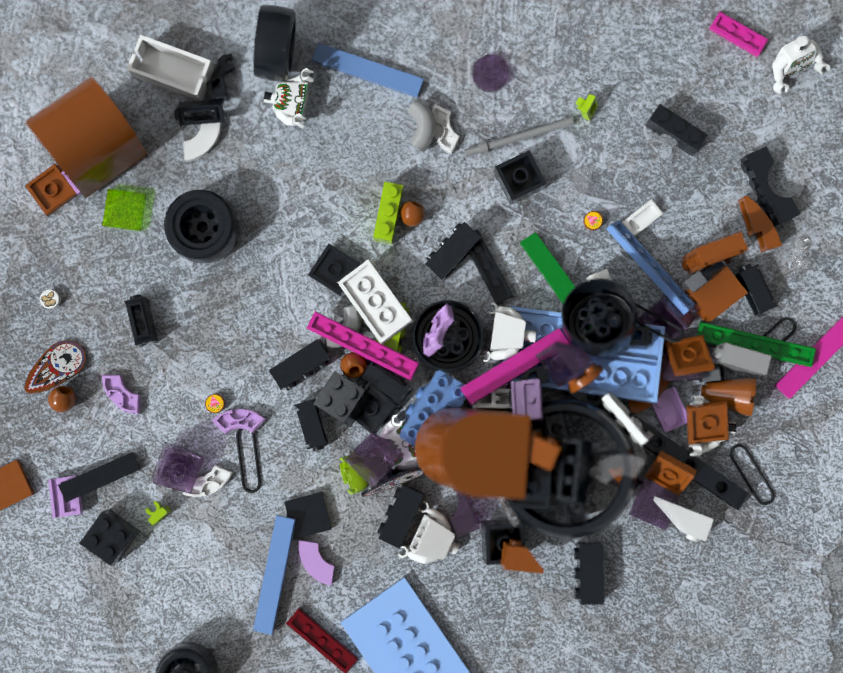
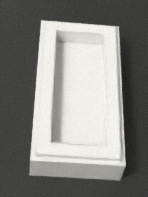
[622,199,664,237]

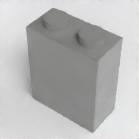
[710,343,771,376]

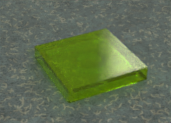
[102,189,147,232]

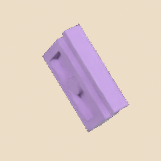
[511,379,543,421]
[651,386,687,433]
[48,475,83,518]

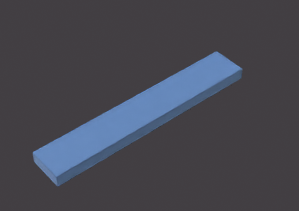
[312,43,424,98]
[607,220,695,315]
[253,515,296,635]

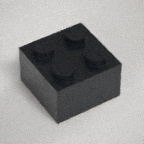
[494,150,546,205]
[313,371,372,427]
[79,509,140,566]
[481,518,525,565]

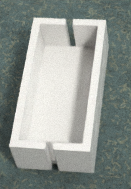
[126,35,215,101]

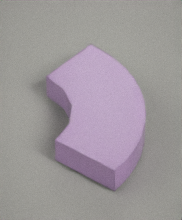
[424,304,454,356]
[102,375,141,414]
[212,409,267,435]
[299,540,335,585]

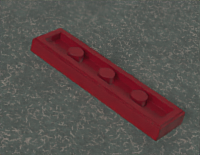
[286,607,359,673]

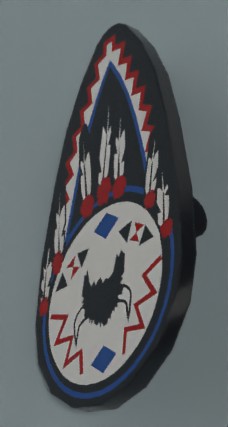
[361,467,424,497]

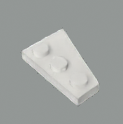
[602,392,654,445]

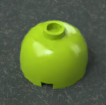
[339,455,373,495]

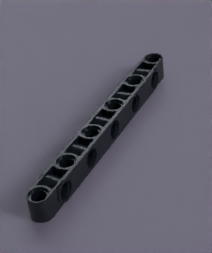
[564,391,750,511]

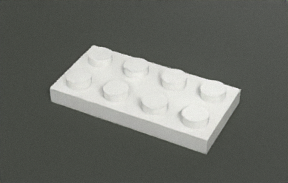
[337,260,413,344]

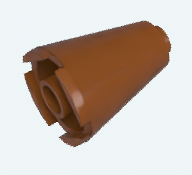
[701,378,756,416]

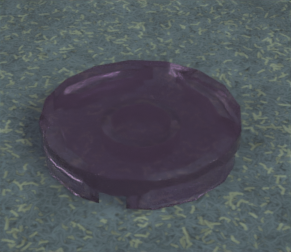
[472,54,509,92]

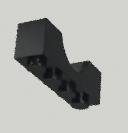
[740,146,800,227]

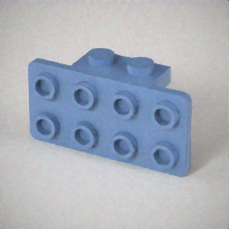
[399,370,466,446]

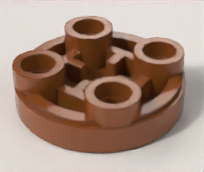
[568,362,604,393]

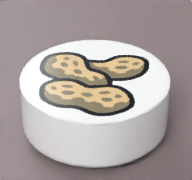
[40,290,61,309]

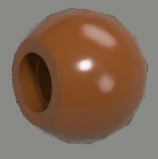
[399,200,426,227]
[340,352,367,378]
[48,386,76,412]

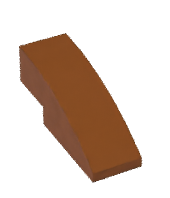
[738,196,782,253]

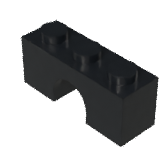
[645,104,708,156]

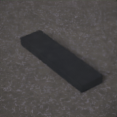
[469,229,513,304]
[58,452,141,503]

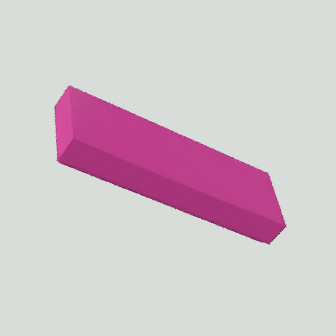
[709,12,768,57]

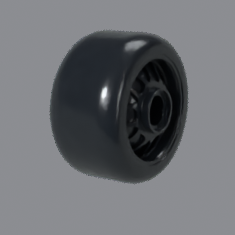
[155,642,218,673]

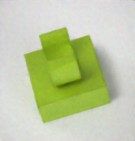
[575,94,599,121]
[145,501,172,526]

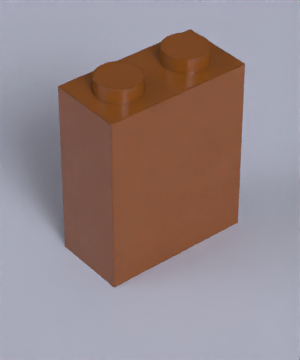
[684,266,748,323]

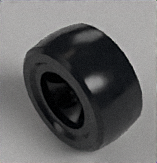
[253,5,296,81]
[164,189,240,264]
[561,279,638,358]
[412,300,484,373]

